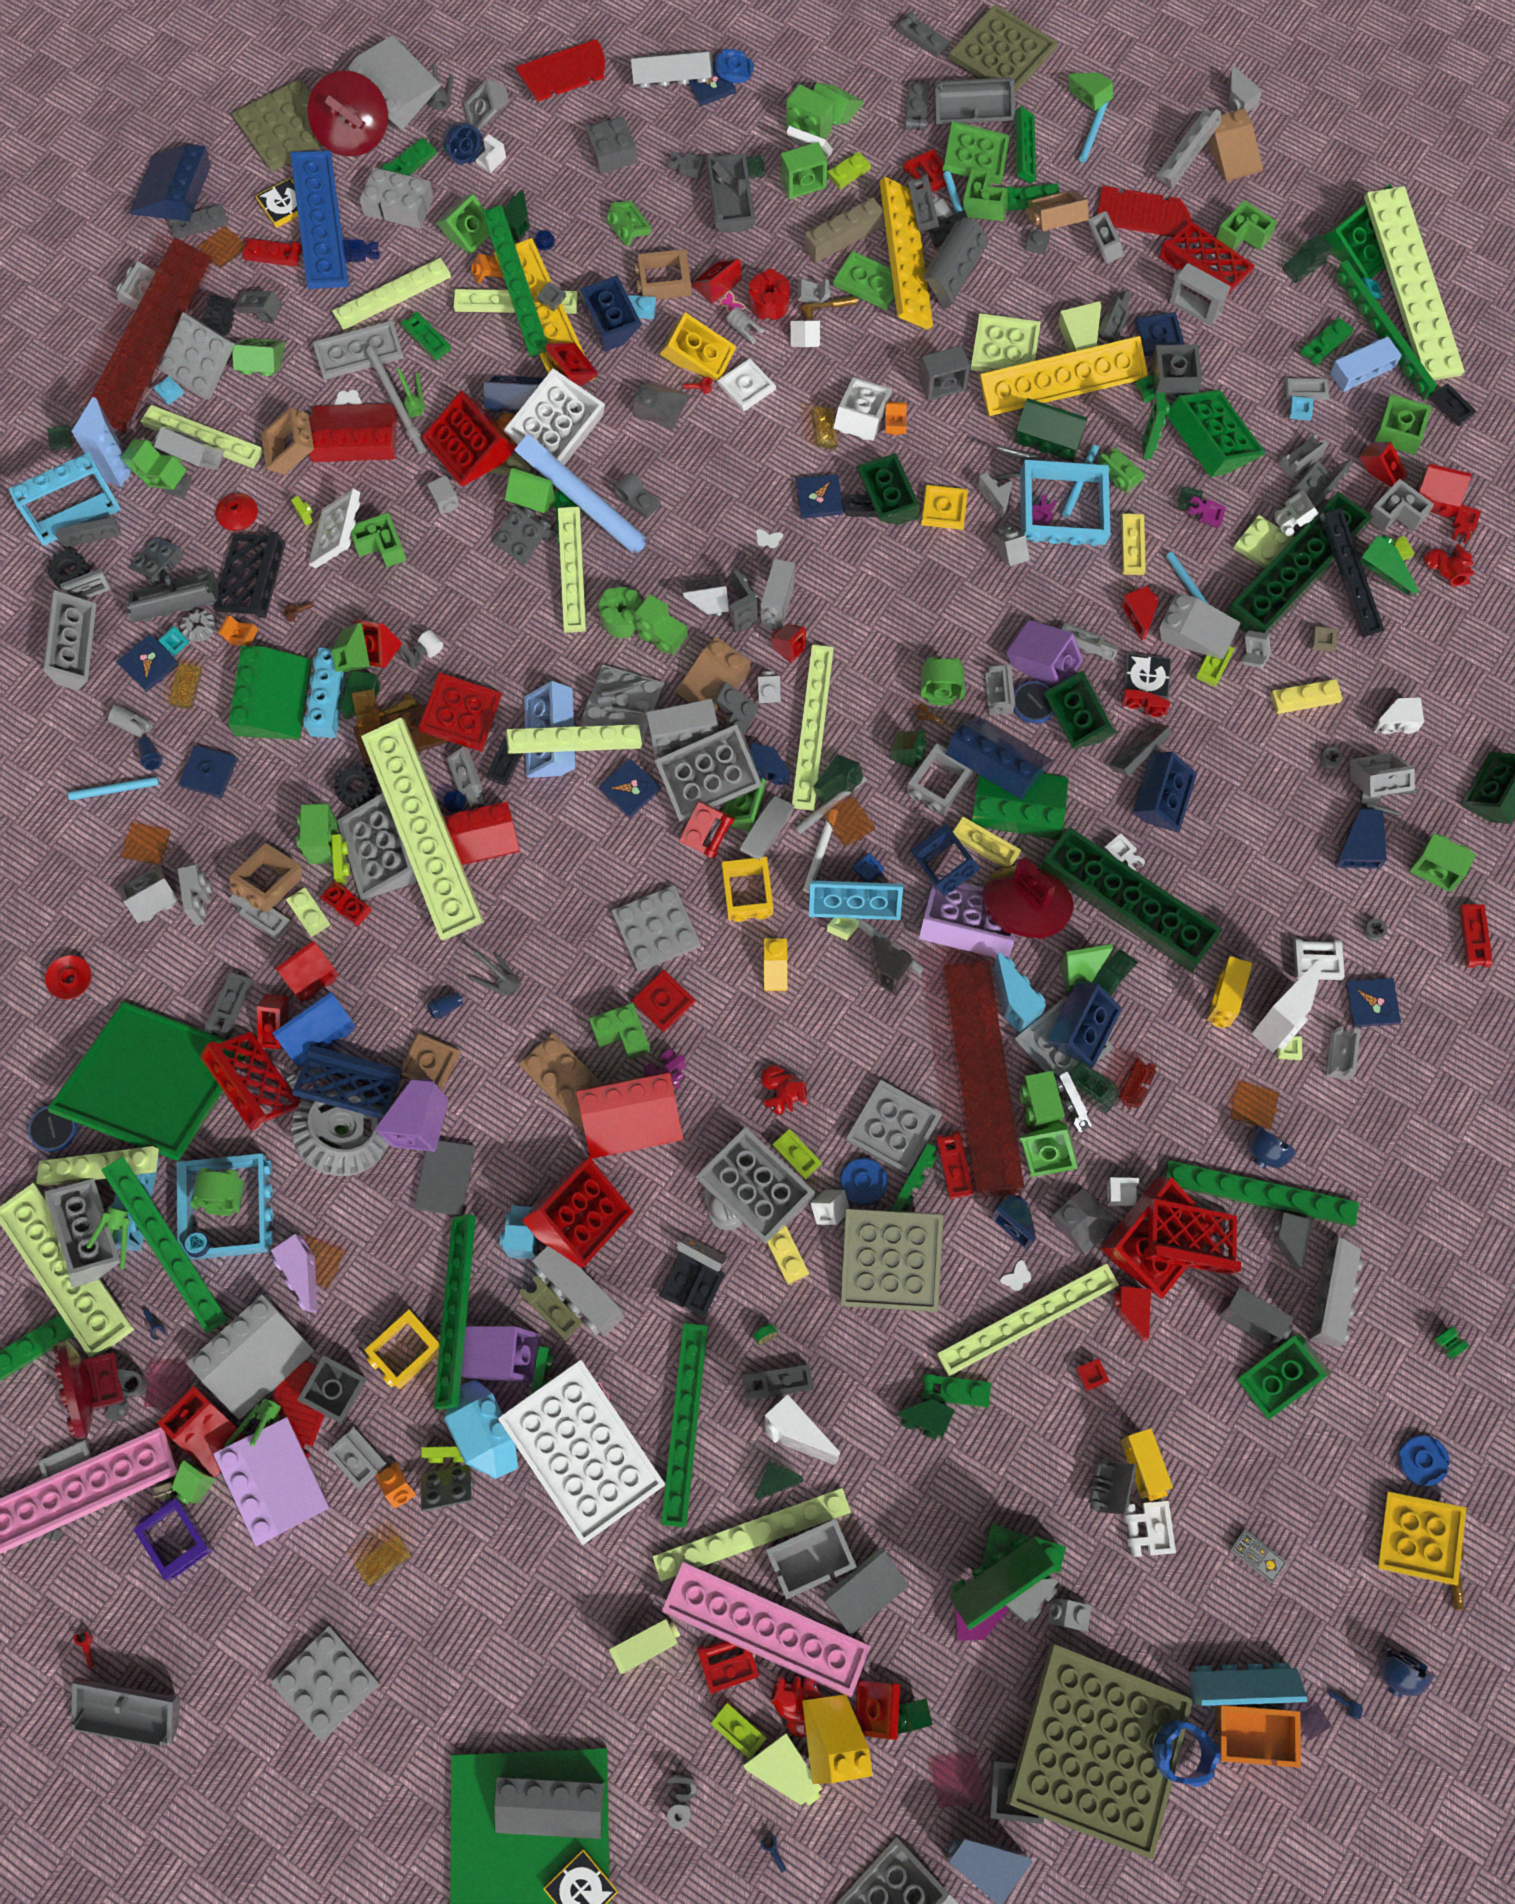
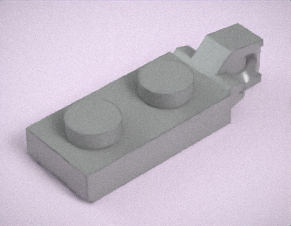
[1061,623,1119,661]
[447,747,485,808]
[229,894,290,940]

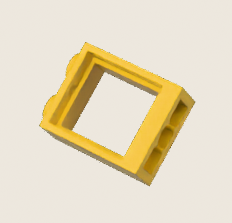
[722,857,773,922]
[1206,956,1253,1028]
[364,1310,440,1389]
[1120,1428,1173,1502]

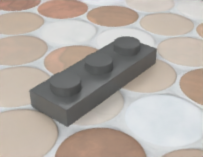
[1110,722,1172,776]

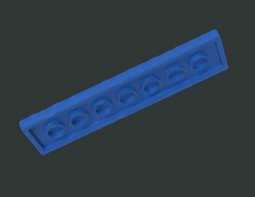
[290,151,349,289]

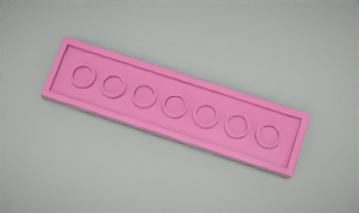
[0,1427,178,1554]
[662,1562,871,1697]

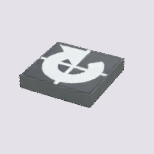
[1123,653,1172,700]

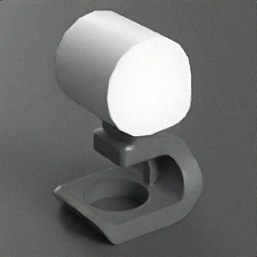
[400,630,443,670]

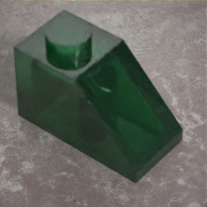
[1069,1060,1121,1115]

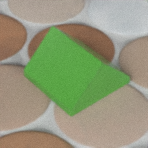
[505,468,556,513]
[720,778,766,831]

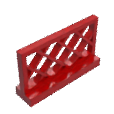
[1159,221,1255,299]
[200,1032,300,1131]
[1144,1198,1241,1275]

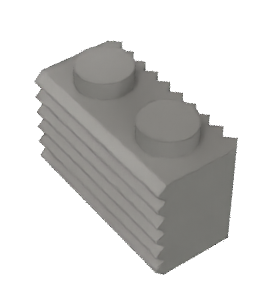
[1088,211,1124,264]

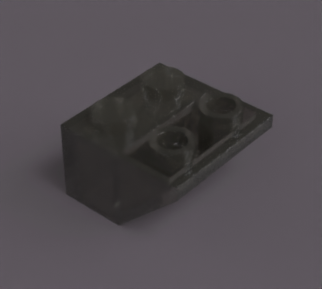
[870,935,914,996]

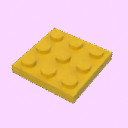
[1378,1492,1467,1586]

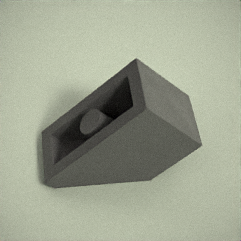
[1272,1213,1312,1271]

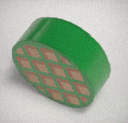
[753,1324,778,1345]

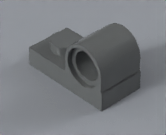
[235,291,282,324]
[614,472,660,519]
[106,1369,149,1422]

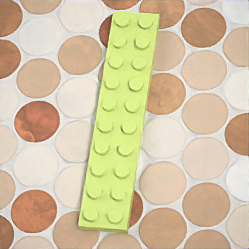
[1364,186,1465,381]
[361,717,484,941]

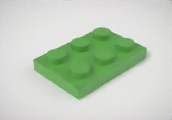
[833,251,895,311]

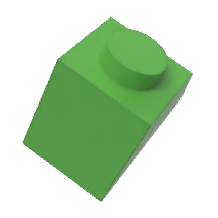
[1068,72,1113,111]
[172,1460,216,1505]

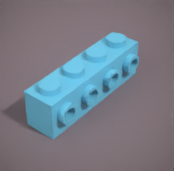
[303,648,347,738]

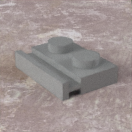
[326,1427,387,1490]

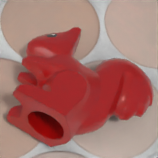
[1423,544,1474,587]
[760,1065,808,1116]
[771,1676,823,1738]

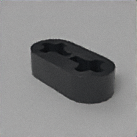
[842,495,877,517]

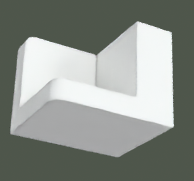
[476,134,506,173]
[791,321,820,347]
[1107,1177,1139,1207]
[811,1190,850,1225]

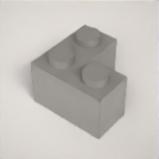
[1370,479,1434,532]

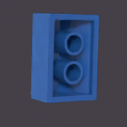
[273,992,356,1067]

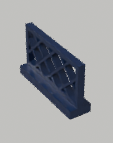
[292,1045,402,1119]

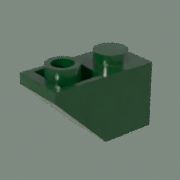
[503,190,530,241]
[339,670,381,720]
[889,730,927,769]
[896,1399,955,1441]
[898,1698,933,1734]

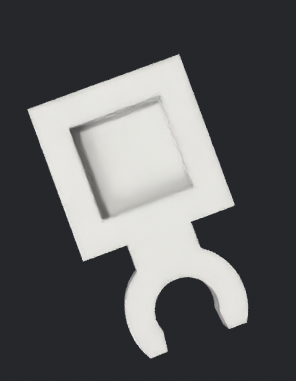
[1104,834,1145,871]

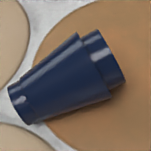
[138,737,162,770]
[427,992,463,1019]

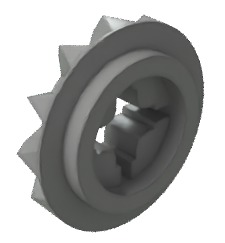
[180,609,216,642]

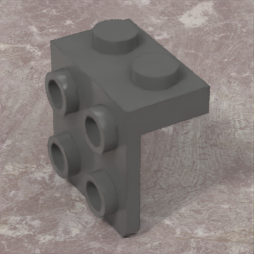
[494,506,557,564]
[730,568,759,633]

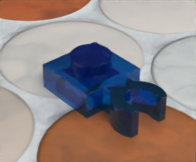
[343,239,380,262]

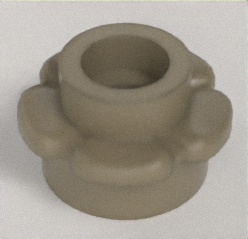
[152,1481,175,1501]

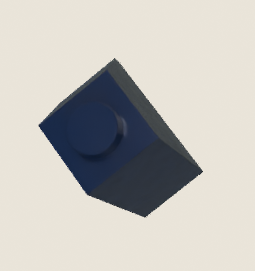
[1335,807,1387,869]

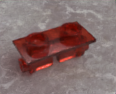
[1119,1057,1157,1109]

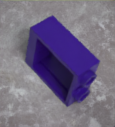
[133,1498,214,1581]

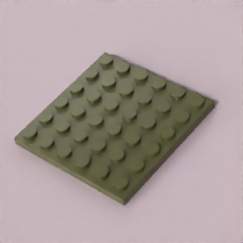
[1006,1644,1193,1859]

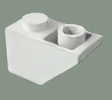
[1373,697,1424,734]

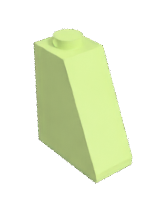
[1058,301,1101,353]
[609,1619,680,1674]
[743,1733,822,1806]

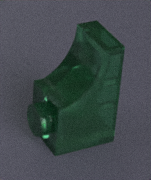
[1282,233,1332,283]
[813,754,864,803]
[1092,949,1139,996]

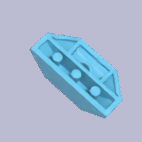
[444,1379,518,1479]

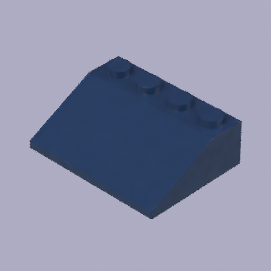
[130,144,211,221]
[945,716,1053,800]

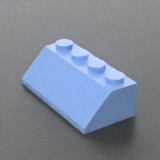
[72,397,131,487]
[524,681,575,778]

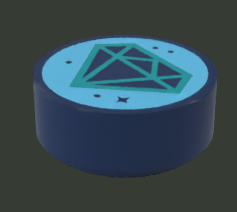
[184,1232,210,1258]

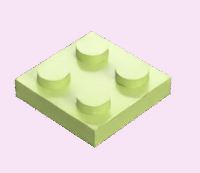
[1234,515,1295,569]

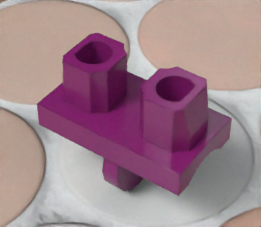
[643,1049,687,1090]

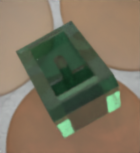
[755,1461,804,1501]

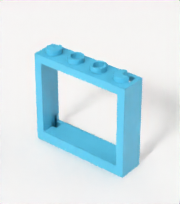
[8,452,121,546]
[1020,460,1111,547]
[177,1154,274,1260]

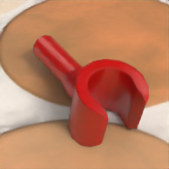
[683,377,713,394]
[73,1630,95,1668]

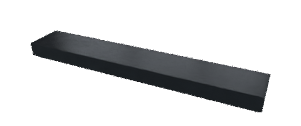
[1319,507,1385,638]

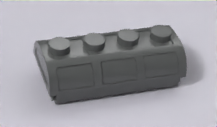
[934,77,1015,125]
[706,153,756,233]
[922,217,988,309]
[127,571,219,622]
[71,1677,180,1748]

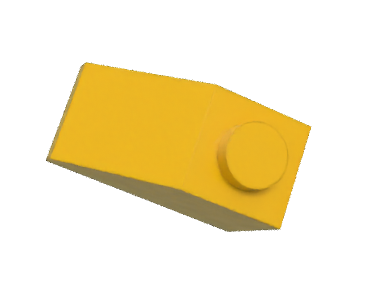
[764,939,787,991]

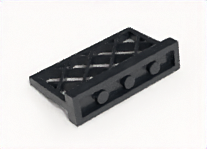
[213,532,286,618]

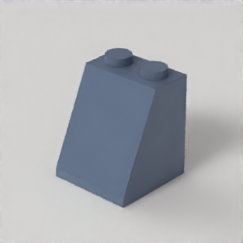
[945,1835,1033,1904]

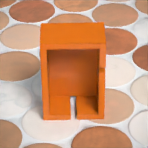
[1215,1705,1301,1768]

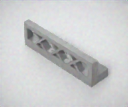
[1156,109,1222,189]

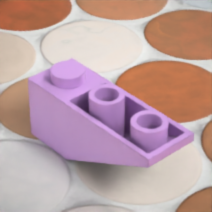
[271,1234,318,1313]

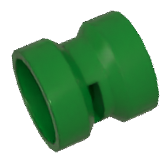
[1434,1325,1470,1360]

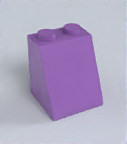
[1006,620,1083,688]
[376,1078,449,1152]
[461,1326,541,1384]

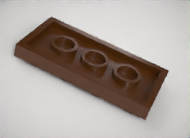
[353,703,450,768]

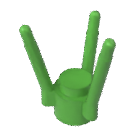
[397,368,426,417]
[87,1207,130,1269]
[224,1399,281,1447]

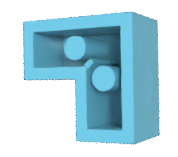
[500,1206,539,1260]

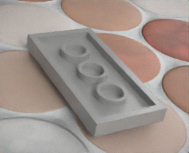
[313,320,404,380]

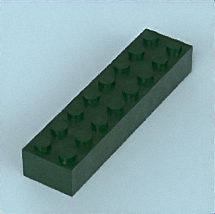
[1227,491,1373,634]
[1041,827,1223,973]

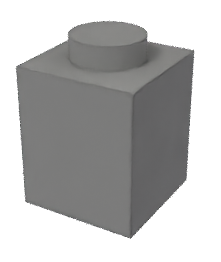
[427,476,460,515]

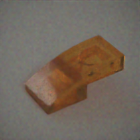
[351,689,381,737]

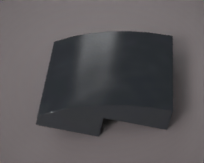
[658,1252,725,1317]

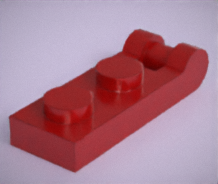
[242,238,302,267]
[1459,904,1493,968]
[935,1131,974,1200]

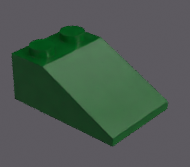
[1359,534,1419,597]
[1237,1333,1331,1420]

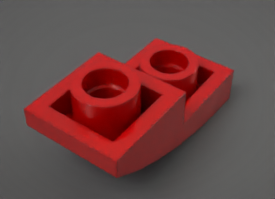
[1121,689,1170,717]
[320,881,372,927]

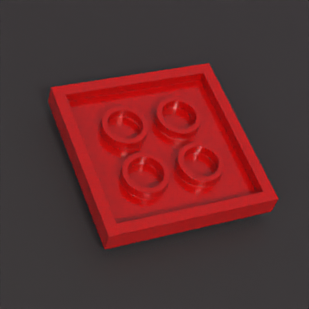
[418,672,502,752]

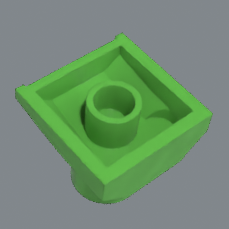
[1020,1121,1078,1177]

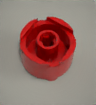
[749,268,790,320]

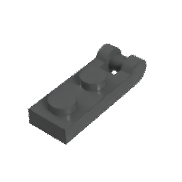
[896,12,950,58]
[906,82,929,131]
[908,174,939,232]
[168,204,229,239]
[55,517,122,549]
[205,972,253,1040]
[742,1364,814,1401]

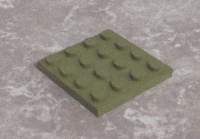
[948,4,1058,93]
[232,78,323,172]
[841,1208,943,1312]

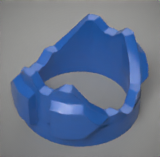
[1152,1719,1221,1787]

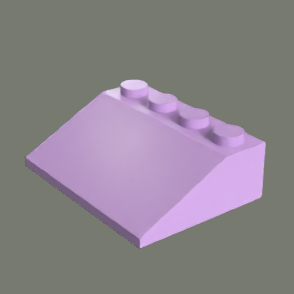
[919,876,1015,958]
[213,1417,330,1546]

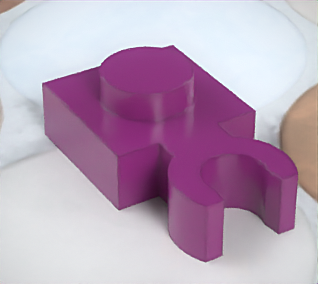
[1032,494,1057,526]
[1186,497,1226,528]

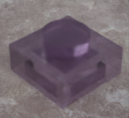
[1300,1702,1332,1740]

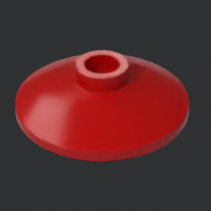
[215,493,258,531]
[45,955,92,1000]

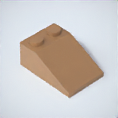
[1207,108,1263,182]
[675,636,750,712]

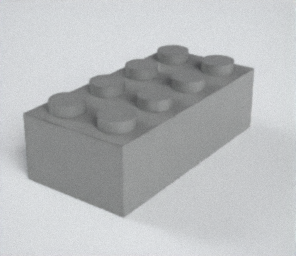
[532,1246,625,1337]

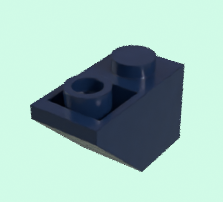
[750,743,790,785]

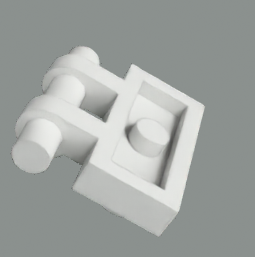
[1274,489,1319,536]
[1124,1501,1176,1557]

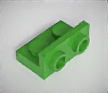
[606,201,652,246]
[1097,447,1145,493]

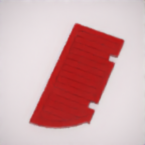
[515,39,605,102]
[1097,186,1193,237]
[263,1361,324,1460]

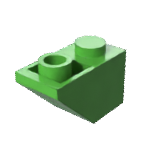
[331,623,370,672]

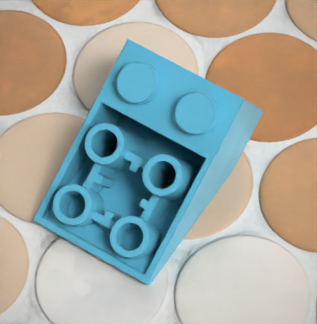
[993,952,1046,1034]

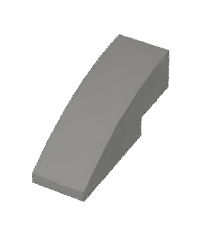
[740,796,795,860]

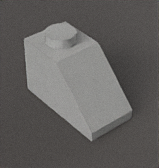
[1227,66,1262,112]

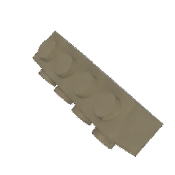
[805,197,884,263]

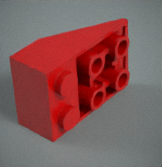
[157,1386,247,1478]

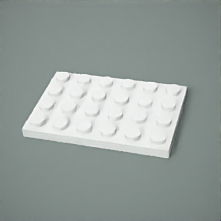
[498,1360,666,1545]

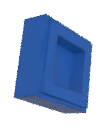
[853,853,885,883]

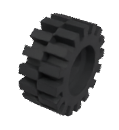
[203,295,235,336]
[47,549,91,590]
[334,765,377,808]

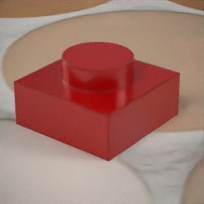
[1076,1358,1109,1392]

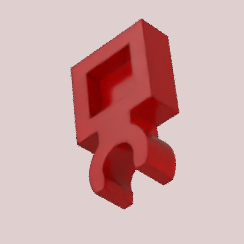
[1452,504,1481,544]

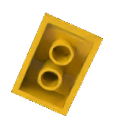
[659,312,737,381]
[802,1694,873,1784]

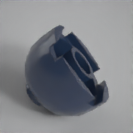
[442,121,483,165]
[1247,1124,1297,1169]
[1379,1646,1435,1698]

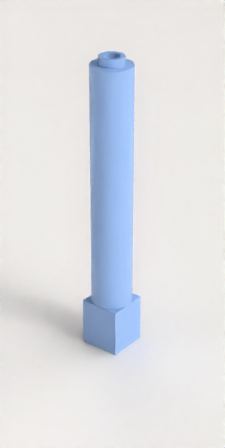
[515,434,646,553]

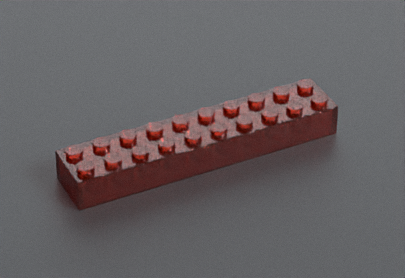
[86,237,213,434]
[941,960,1024,1198]

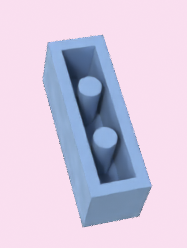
[1330,337,1402,392]

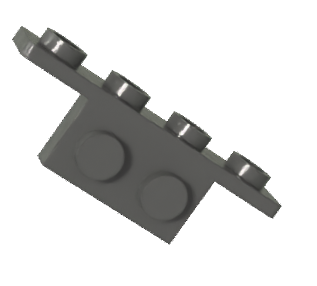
[1290,459,1354,508]

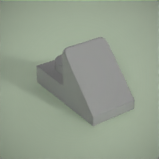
[978,472,1013,518]

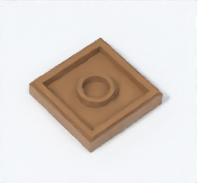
[400,1033,461,1090]

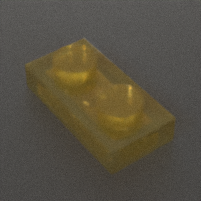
[811,406,839,450]
[168,664,202,709]
[355,1535,412,1587]

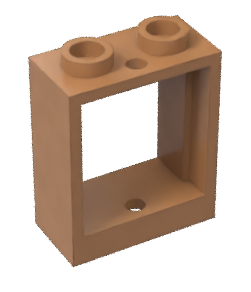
[1026,190,1089,231]
[635,249,692,300]
[261,407,314,475]
[230,843,302,913]

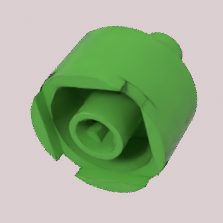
[599,587,642,638]
[920,657,965,706]
[190,1168,245,1216]

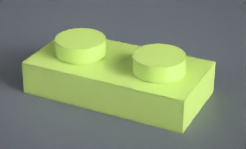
[286,888,330,937]

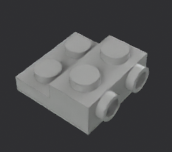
[116,261,175,318]
[178,863,213,926]

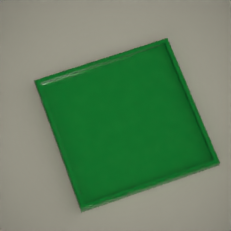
[48,1001,248,1161]
[450,1748,610,1904]

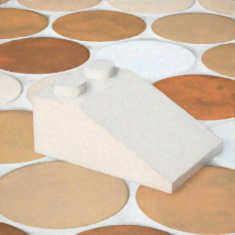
[833,377,892,441]

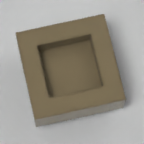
[1312,626,1337,652]

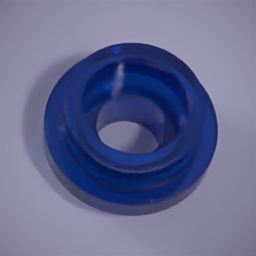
[534,230,555,250]
[443,790,465,813]

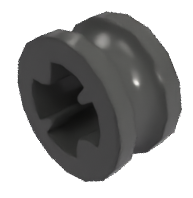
[1320,747,1343,769]
[1364,919,1387,942]

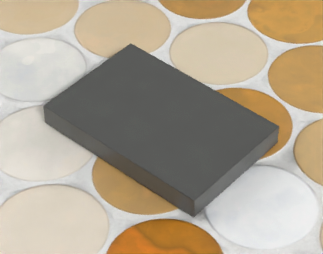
[414,1140,476,1216]
[822,1547,909,1635]

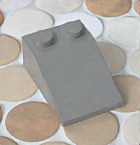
[1160,592,1240,659]

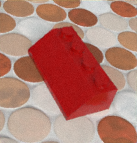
[443,801,520,865]

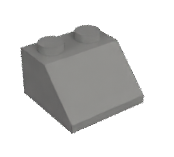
[119,865,178,923]

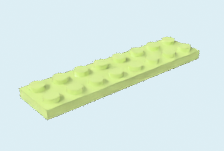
[0,1183,135,1358]

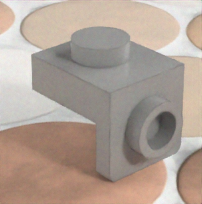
[797,279,831,304]
[1242,630,1271,668]
[758,670,781,703]
[1048,1598,1091,1632]

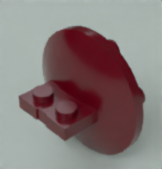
[307,71,389,157]
[982,857,1074,939]
[53,1339,124,1439]

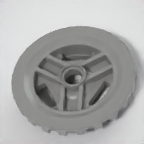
[291,1086,388,1176]

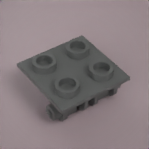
[128,537,183,585]
[1088,1458,1136,1515]
[421,1465,474,1512]

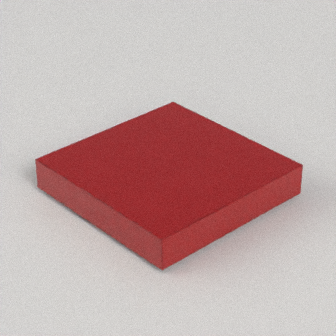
[631,969,696,1034]
[856,1680,900,1740]

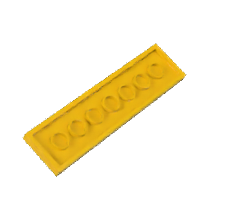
[879,176,933,330]
[494,238,595,381]
[979,336,1148,417]

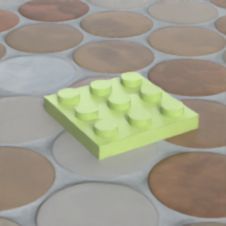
[971,313,1041,372]

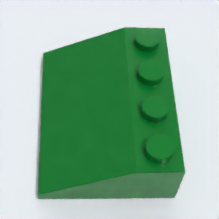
[1321,184,1422,279]
[1166,390,1266,477]
[228,645,312,740]
[971,773,1069,840]
[948,1535,1057,1630]

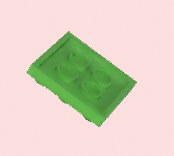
[942,121,1010,185]

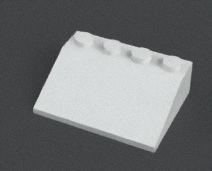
[504,369,605,465]
[1252,958,1323,1053]
[765,1394,840,1465]

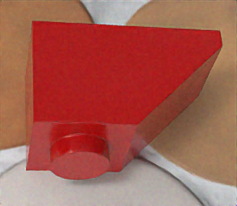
[1359,442,1408,488]
[1121,585,1158,641]
[772,624,806,664]
[257,993,289,1050]
[1113,1286,1151,1342]

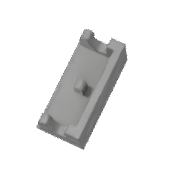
[1278,433,1329,479]
[985,664,1015,715]
[1326,1027,1361,1080]

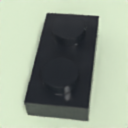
[928,209,968,248]
[1430,383,1477,427]
[486,738,523,787]

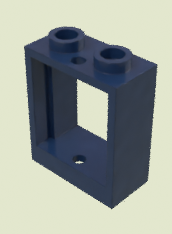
[910,823,981,897]

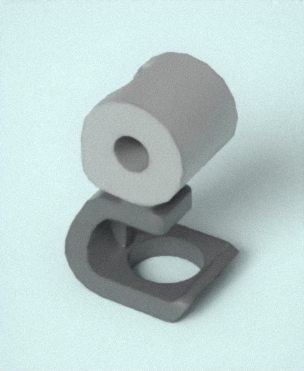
[667,1775,697,1829]

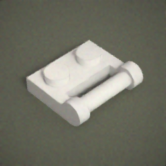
[1293,939,1345,980]

